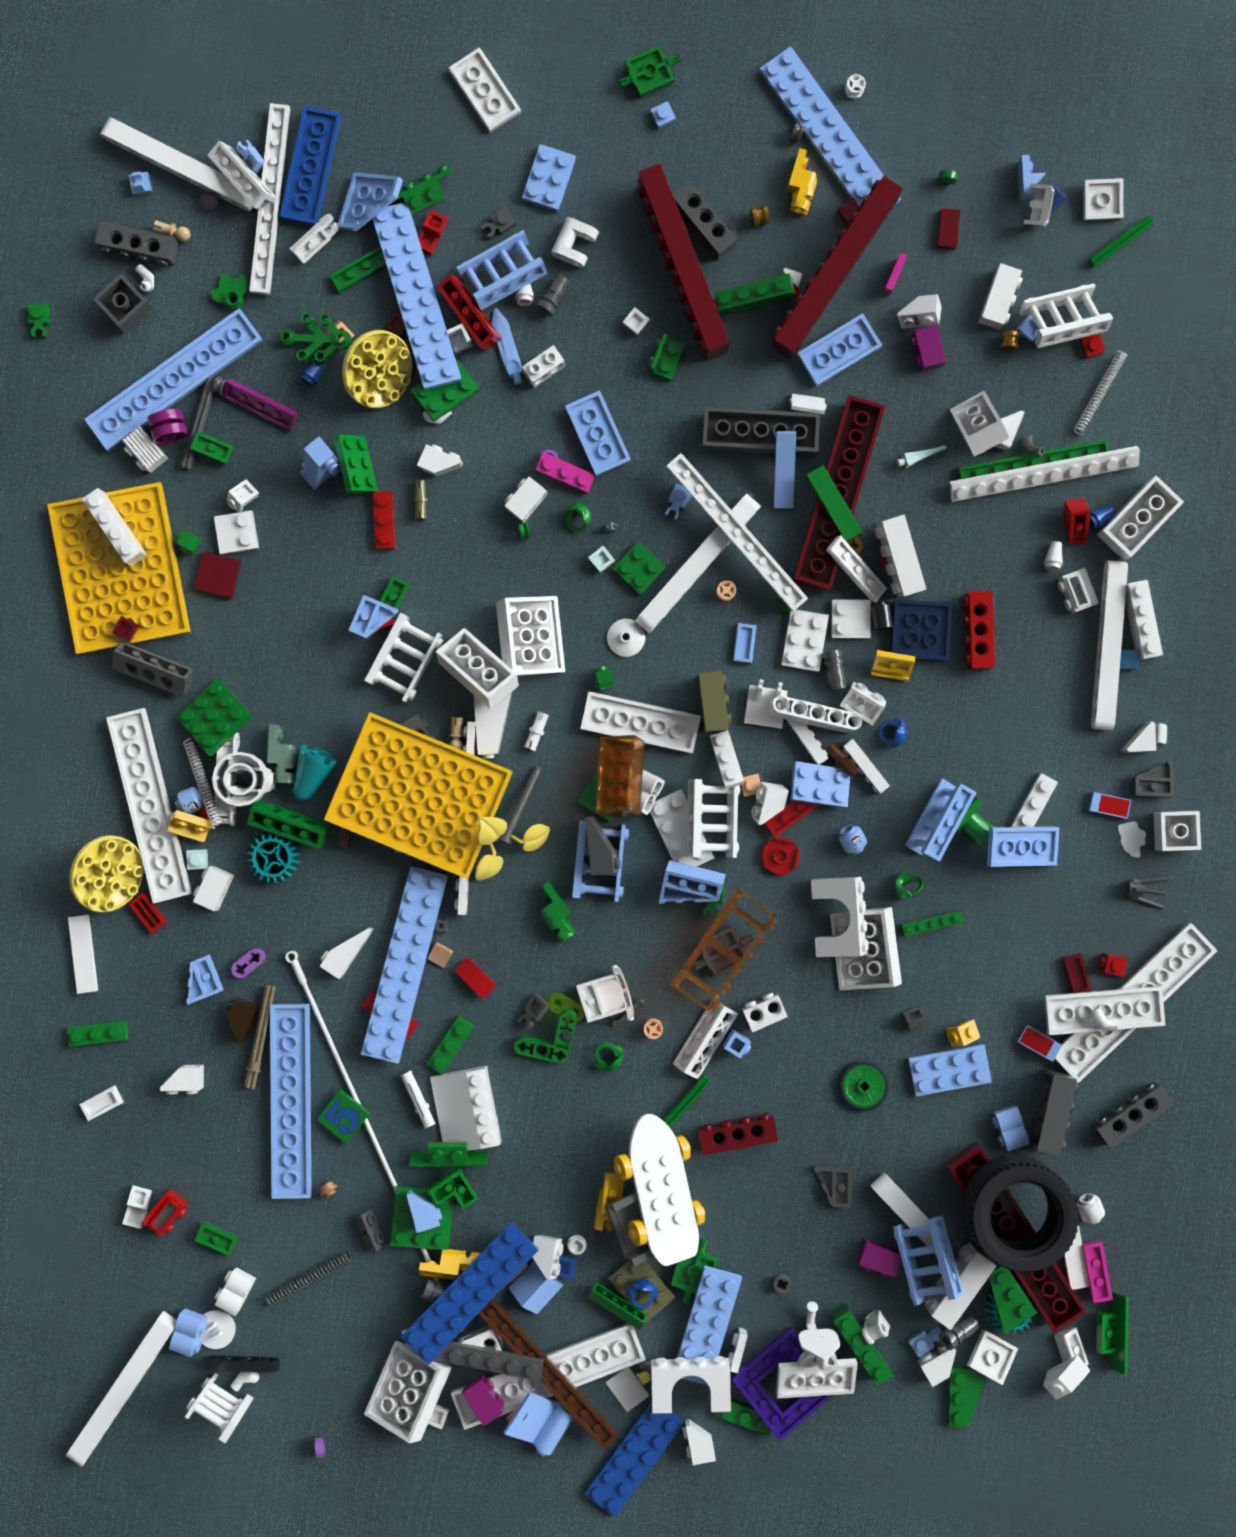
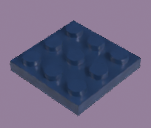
[891,600,952,661]

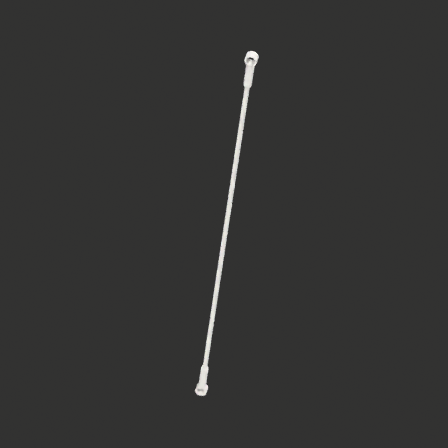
[285,951,443,1288]

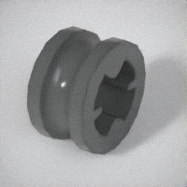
[790,123,806,143]
[212,376,228,396]
[773,1273,791,1293]

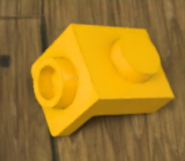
[946,1020,980,1047]

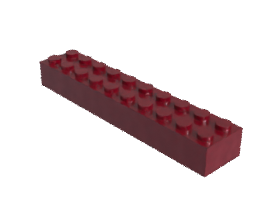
[636,164,730,361]
[772,176,903,360]
[792,395,886,592]
[944,1142,1087,1333]

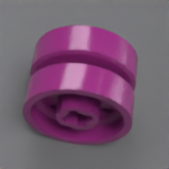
[147,409,188,444]

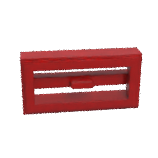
[128,892,168,934]

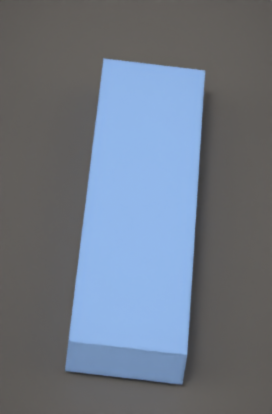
[774,431,796,508]

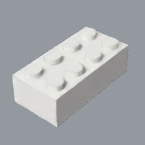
[1096,476,1184,561]
[874,514,926,597]
[436,628,519,710]
[924,1242,996,1330]

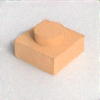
[741,774,761,797]

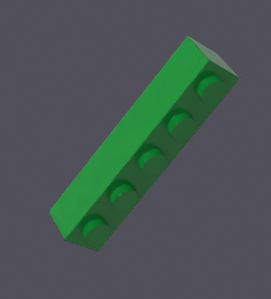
[900,910,963,937]
[588,1282,648,1330]

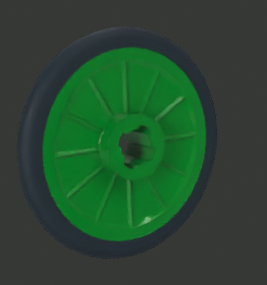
[839,1060,889,1111]

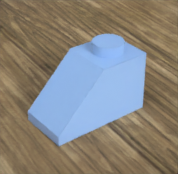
[406,1190,442,1233]

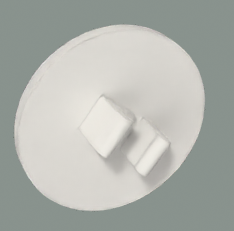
[200,1309,236,1349]

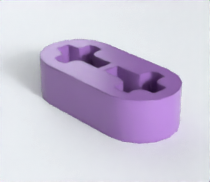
[231,948,266,978]

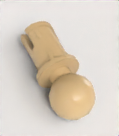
[153,220,191,242]
[449,717,464,750]

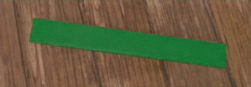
[957,439,1110,480]

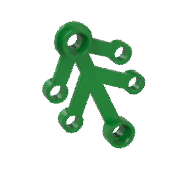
[280,312,352,364]

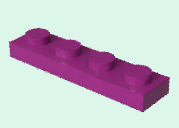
[223,379,298,431]

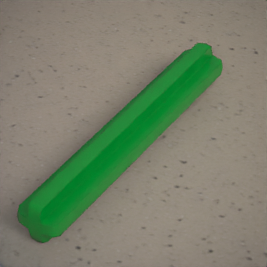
[1088,216,1154,268]
[662,1075,711,1128]

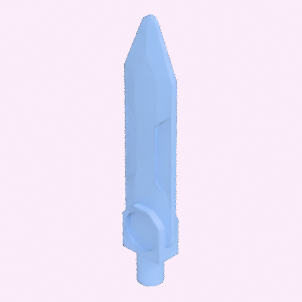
[492,308,523,385]

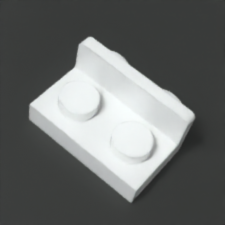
[840,682,886,726]

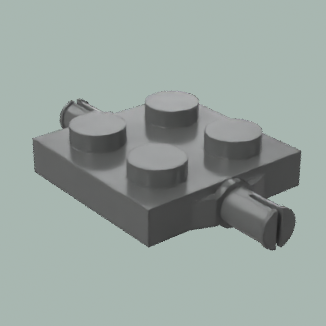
[693,926,755,978]

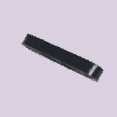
[204,1355,280,1372]

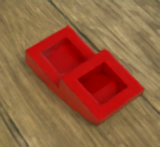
[418,210,448,256]
[454,957,497,999]

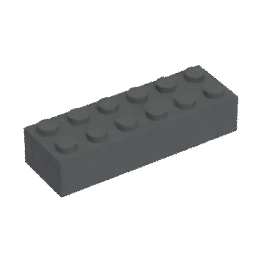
[701,407,820,457]

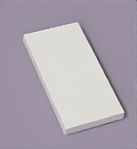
[448,47,521,133]

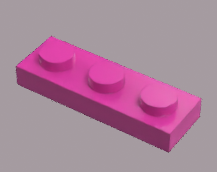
[535,452,595,493]
[1082,1240,1113,1303]

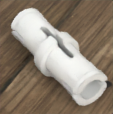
[524,711,549,751]

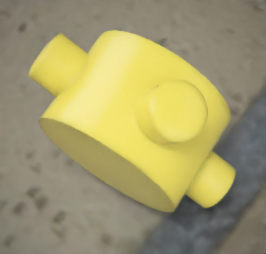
[636,1370,651,1385]

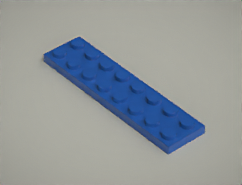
[401,1221,539,1365]

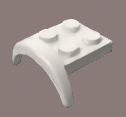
[576,965,634,1023]

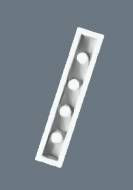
[786,709,828,765]
[842,739,890,794]

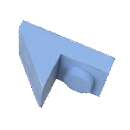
[1017,155,1045,200]

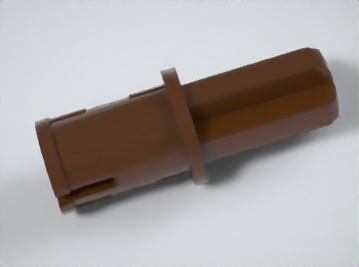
[826,743,858,777]
[337,826,351,848]

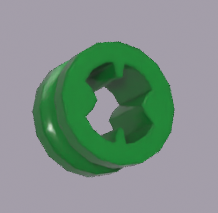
[518,521,531,540]

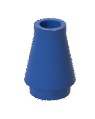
[300,358,327,387]
[1089,505,1115,530]

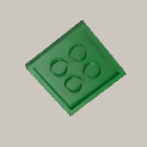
[177,677,253,757]
[390,1186,454,1250]

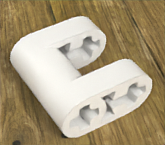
[551,217,599,268]

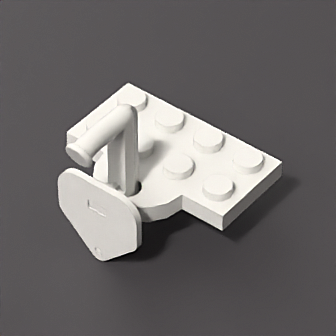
[776,1302,857,1398]

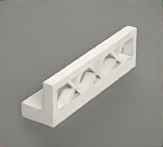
[207,141,277,209]
[673,999,738,1079]

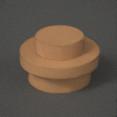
[319,1181,338,1199]

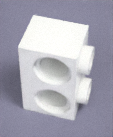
[522,345,565,388]
[742,992,788,1032]
[458,1325,503,1351]

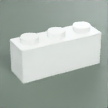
[978,263,1023,330]

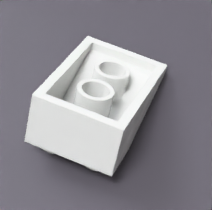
[949,391,1009,457]

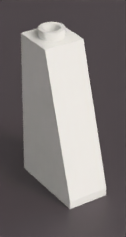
[474,692,512,759]

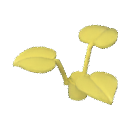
[475,817,550,881]

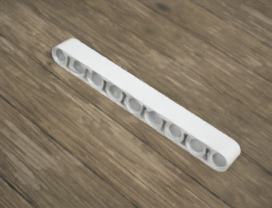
[100,117,253,212]
[635,494,761,633]
[1091,560,1128,731]
[66,1311,177,1467]

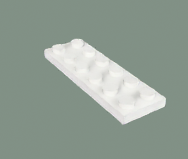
[580,692,701,754]
[1044,986,1166,1035]

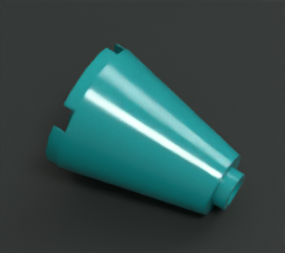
[293,745,337,801]

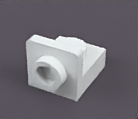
[227,480,259,512]

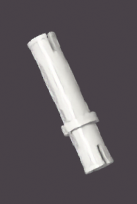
[400,1070,436,1129]

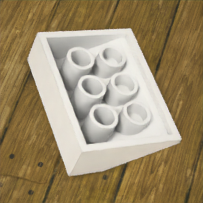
[496,596,565,677]
[830,907,902,990]
[430,1065,502,1150]
[364,1341,452,1443]

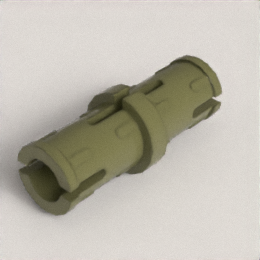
[413,480,428,520]

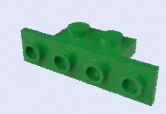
[395,164,454,215]
[409,1142,488,1168]
[1096,1291,1129,1375]

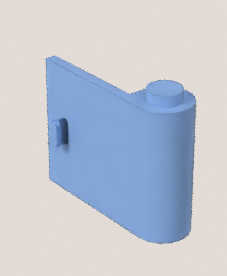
[503,1392,574,1456]

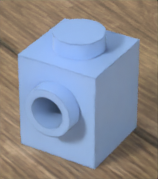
[723,1029,751,1059]

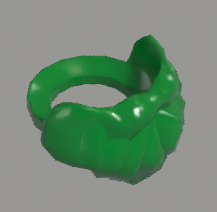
[562,503,592,533]
[894,872,923,901]
[595,1042,624,1072]

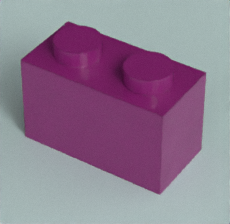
[910,325,946,372]
[856,1238,902,1278]
[462,1374,505,1426]

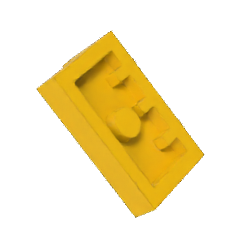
[167,810,214,842]

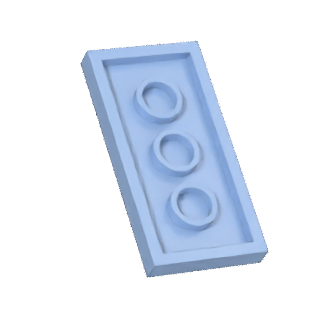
[797,313,883,387]
[565,390,631,476]
[987,826,1059,867]
[908,1044,992,1097]

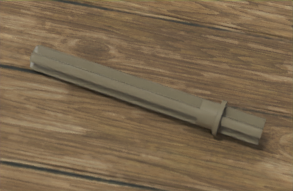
[245,985,276,1089]

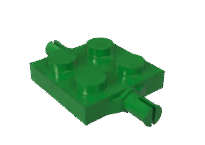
[619,45,681,98]
[671,1238,719,1305]

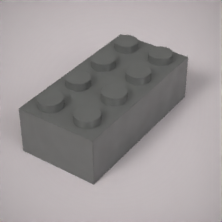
[1029,1068,1078,1156]

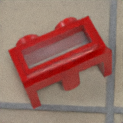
[141,1189,189,1237]

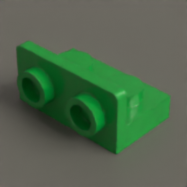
[648,333,685,381]

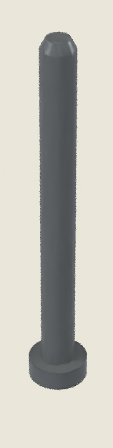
[498,766,541,845]

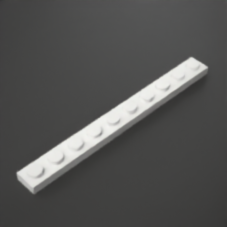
[250,103,290,295]
[950,446,1140,502]
[666,453,808,612]
[454,722,476,915]

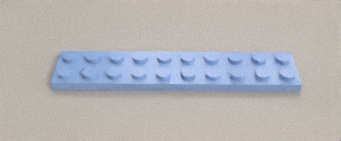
[759,46,901,206]
[372,202,461,391]
[84,308,263,451]
[361,866,448,1064]
[270,1004,312,1199]

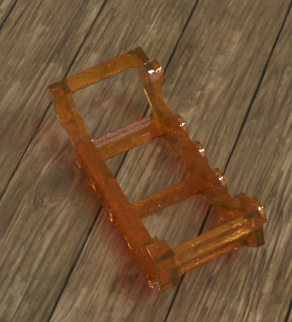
[670,888,777,1012]

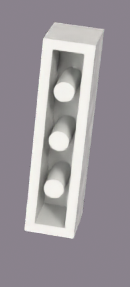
[82,488,147,566]
[1125,580,1163,660]

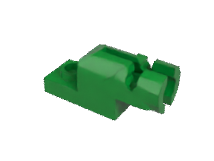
[541,881,575,944]

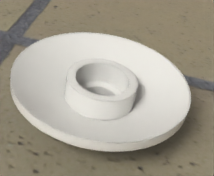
[607,619,645,657]

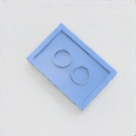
[522,144,576,212]
[790,761,850,808]

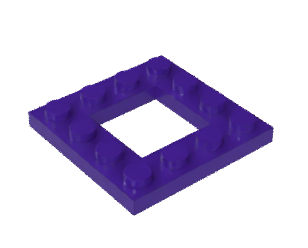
[731,1327,833,1441]

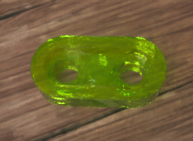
[548,993,584,1023]

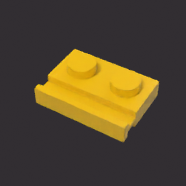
[871,650,915,681]

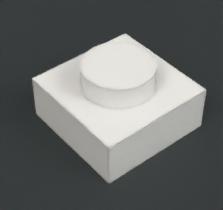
[623,307,650,336]

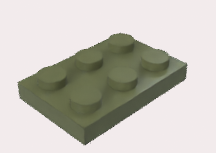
[608,1260,675,1323]

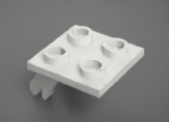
[744,679,788,729]

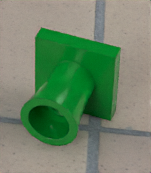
[956,797,994,846]

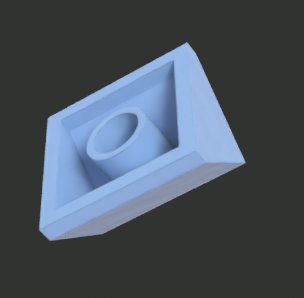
[509,1260,563,1314]

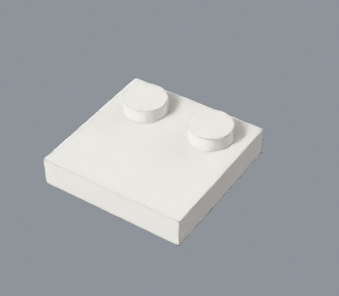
[1083,178,1123,221]
[214,510,259,555]
[831,600,871,639]
[967,1329,1018,1385]

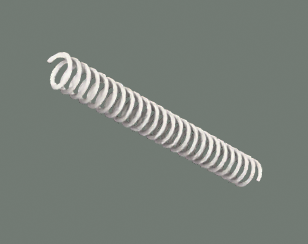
[1074,350,1127,436]
[183,738,222,828]

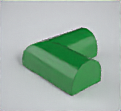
[426,1167,479,1210]

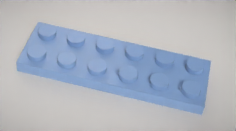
[677,1266,742,1386]

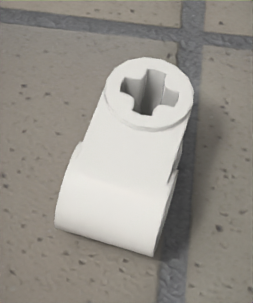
[862,1309,890,1344]

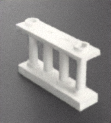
[1020,284,1113,348]
[364,613,444,703]
[686,779,740,858]
[185,1373,254,1443]

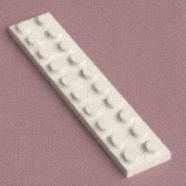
[106,708,192,904]
[1055,922,1217,1083]
[451,1323,646,1430]

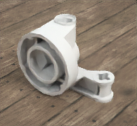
[212,732,276,826]

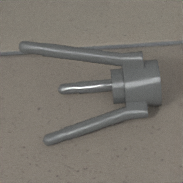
[1126,876,1171,909]

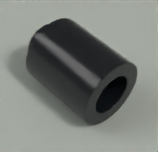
[871,601,893,630]

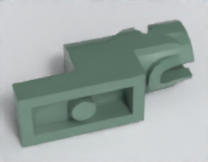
[267,724,297,783]

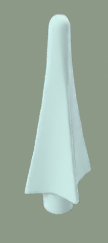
[896,445,946,469]

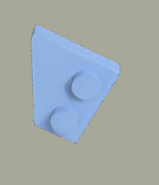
[348,595,399,639]
[187,955,224,1005]

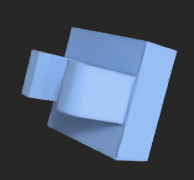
[129,172,153,196]

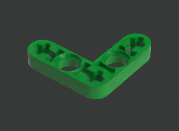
[514,1009,577,1064]

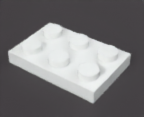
[781,610,829,672]

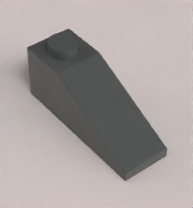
[585,817,621,876]

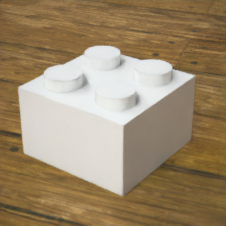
[1153,811,1201,851]

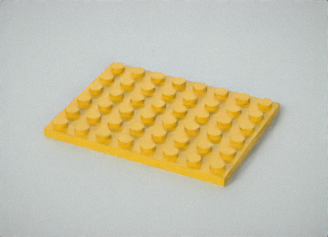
[47,482,191,655]
[324,712,513,879]

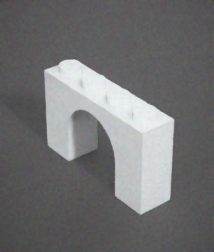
[811,877,868,957]
[651,1356,731,1414]

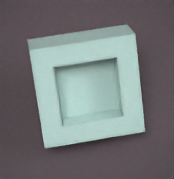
[588,546,615,573]
[186,849,208,870]

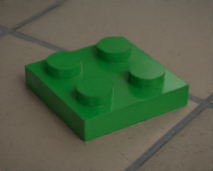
[613,541,666,596]

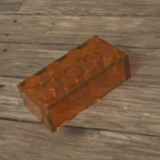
[595,735,645,817]

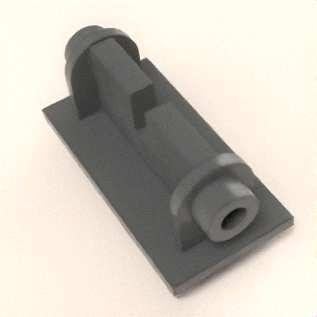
[355,1208,386,1252]

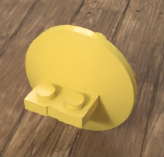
[342,330,412,408]
[69,835,144,912]

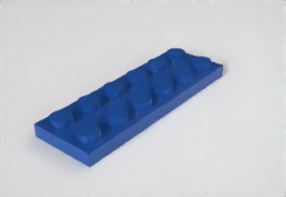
[280,106,342,226]
[584,1399,684,1517]

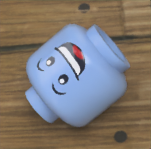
[175,787,206,814]
[838,825,867,854]

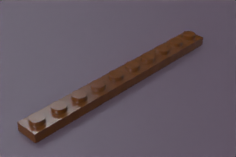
[478,1298,618,1449]

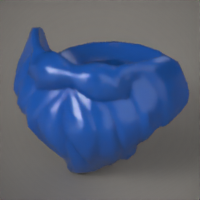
[879,718,908,749]
[626,1279,659,1309]

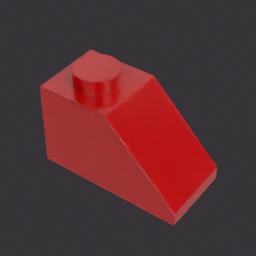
[1063,498,1091,545]

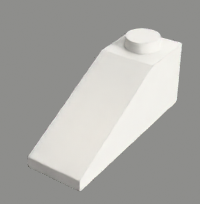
[320,927,374,979]

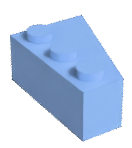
[300,436,341,490]
[658,860,726,904]

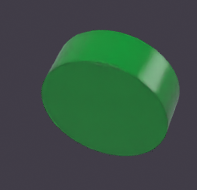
[938,170,958,185]

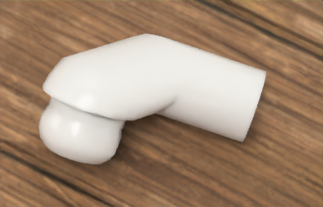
[135,264,154,292]

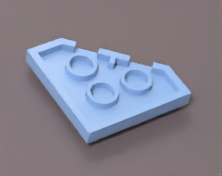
[338,172,403,231]

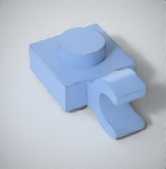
[235,140,264,175]
[908,1326,942,1358]

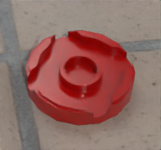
[761,837,800,875]

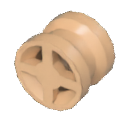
[716,581,736,602]
[644,1018,663,1039]

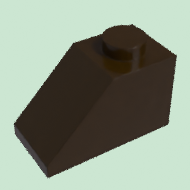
[227,997,260,1044]

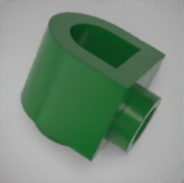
[174,529,202,555]
[593,666,616,691]

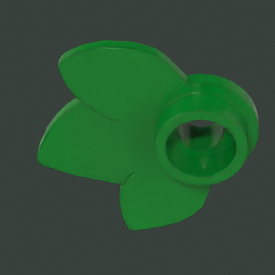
[210,274,248,310]

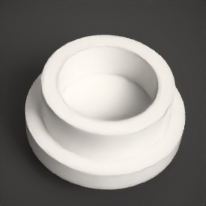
[567,1235,587,1255]

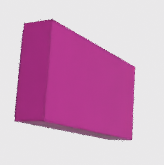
[883,253,907,296]

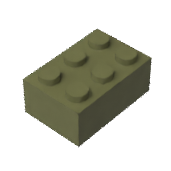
[697,671,732,733]

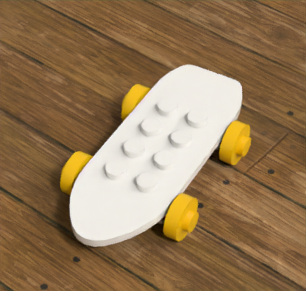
[614,1114,705,1266]

